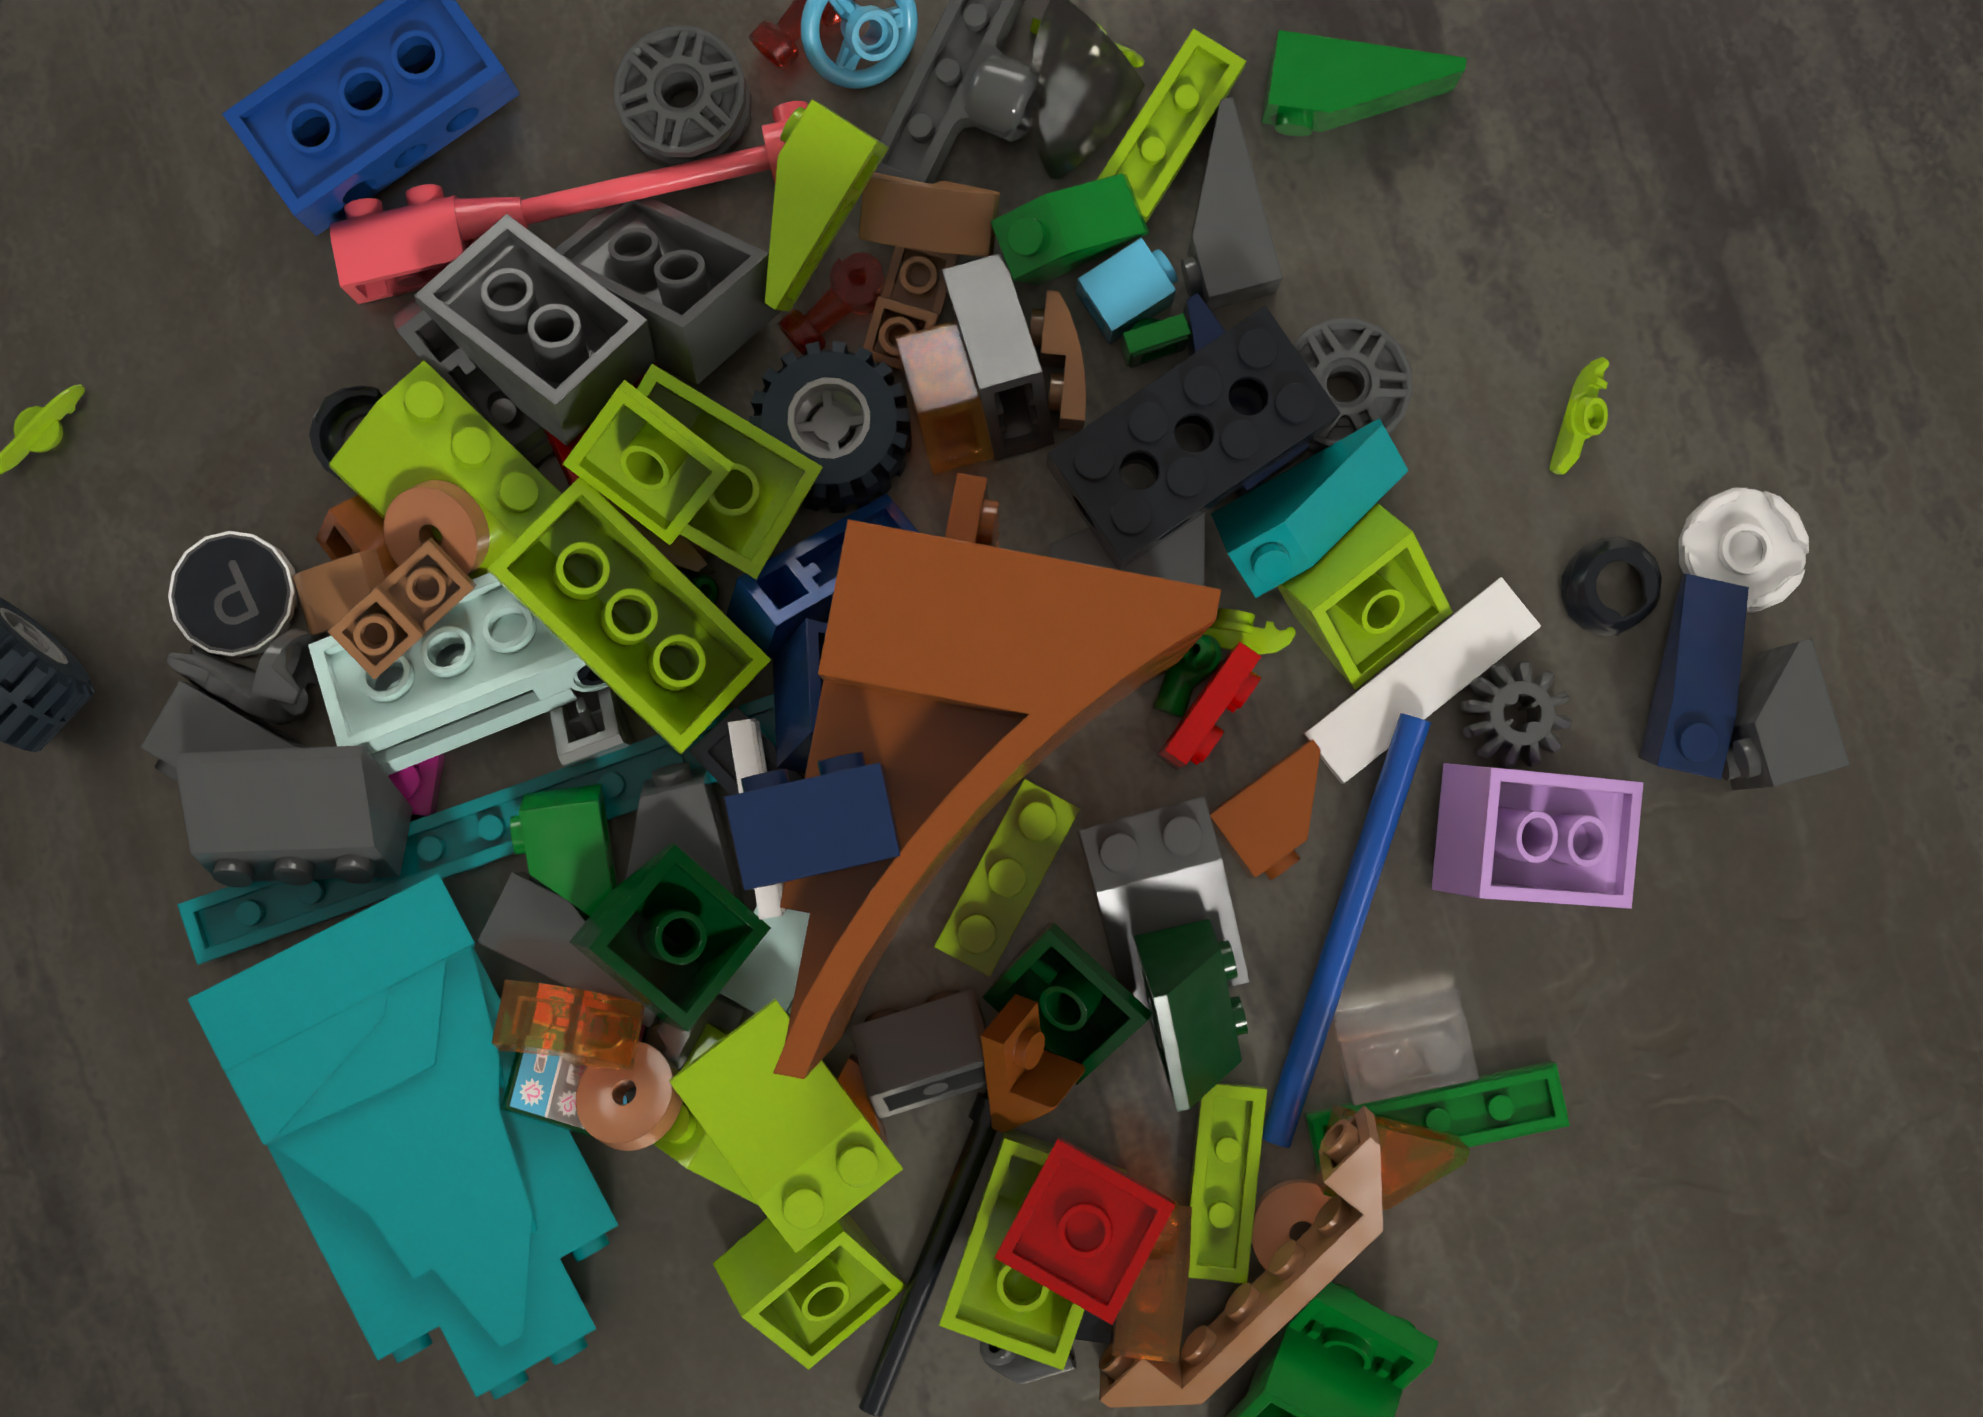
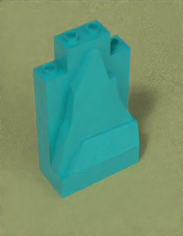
[187,873,618,1400]

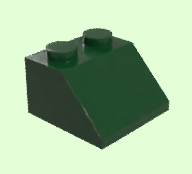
[569,843,771,1032]
[1134,919,1248,1112]
[982,923,1153,1085]

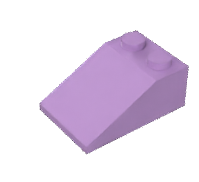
[1431,763,1644,909]

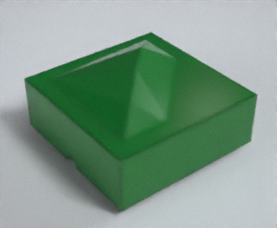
[1120,313,1191,368]

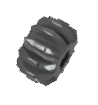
[1460,661,1572,769]

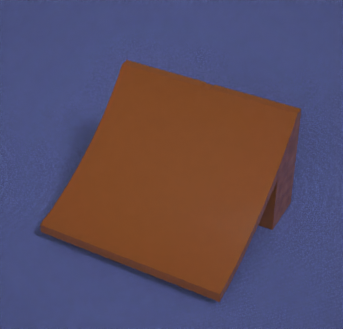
[773,472,1221,1079]

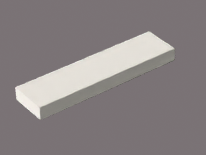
[1302,577,1541,784]

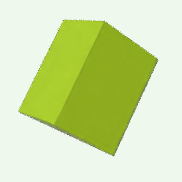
[563,380,735,545]

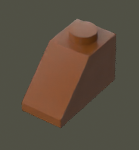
[1209,739,1321,880]

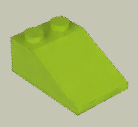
[637,364,823,579]
[669,998,903,1253]
[939,1129,1127,1370]

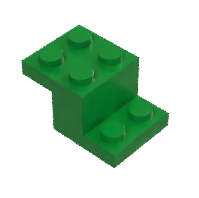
[1226,1282,1438,1417]

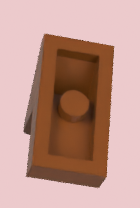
[981,994,1085,1133]

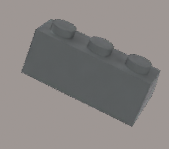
[175,745,413,887]

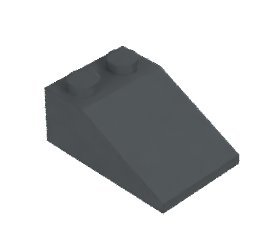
[554,197,781,385]
[414,214,656,446]
[1077,796,1250,1008]

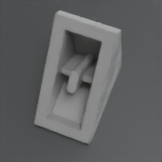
[550,687,635,767]

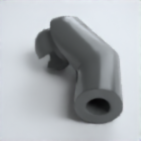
[980,1341,1077,1384]

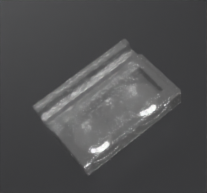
[1332,986,1479,1105]

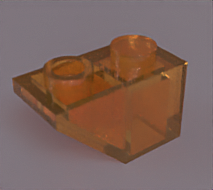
[895,321,995,474]

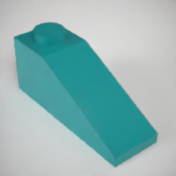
[1211,418,1409,598]

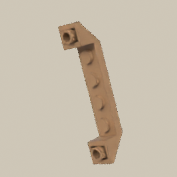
[1099,1106,1383,1408]

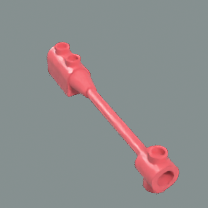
[330,101,808,304]

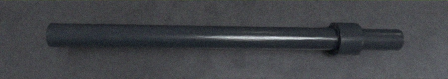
[859,1088,997,1417]

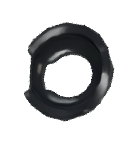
[309,385,383,481]
[1561,537,1662,637]

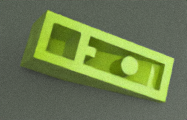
[765,99,889,311]

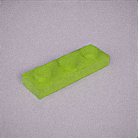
[1097,28,1247,223]
[934,779,1080,977]
[1181,1082,1267,1284]

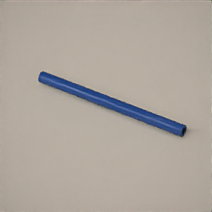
[1262,713,1431,1148]

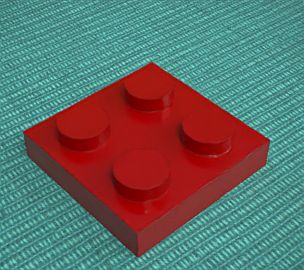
[1156,642,1262,770]
[994,1137,1177,1325]

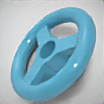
[800,0,918,89]

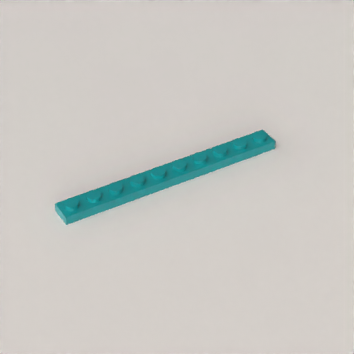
[177,694,776,965]

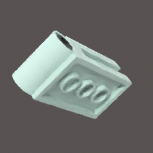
[308,573,609,776]

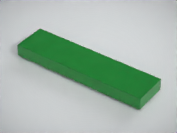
[1304,1061,1570,1179]

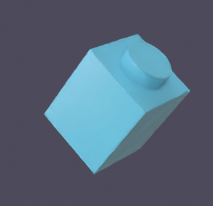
[1076,238,1178,345]

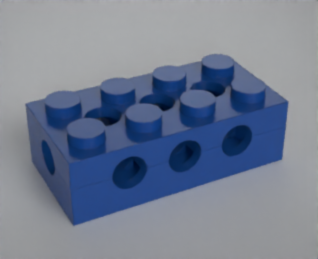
[222,0,520,236]

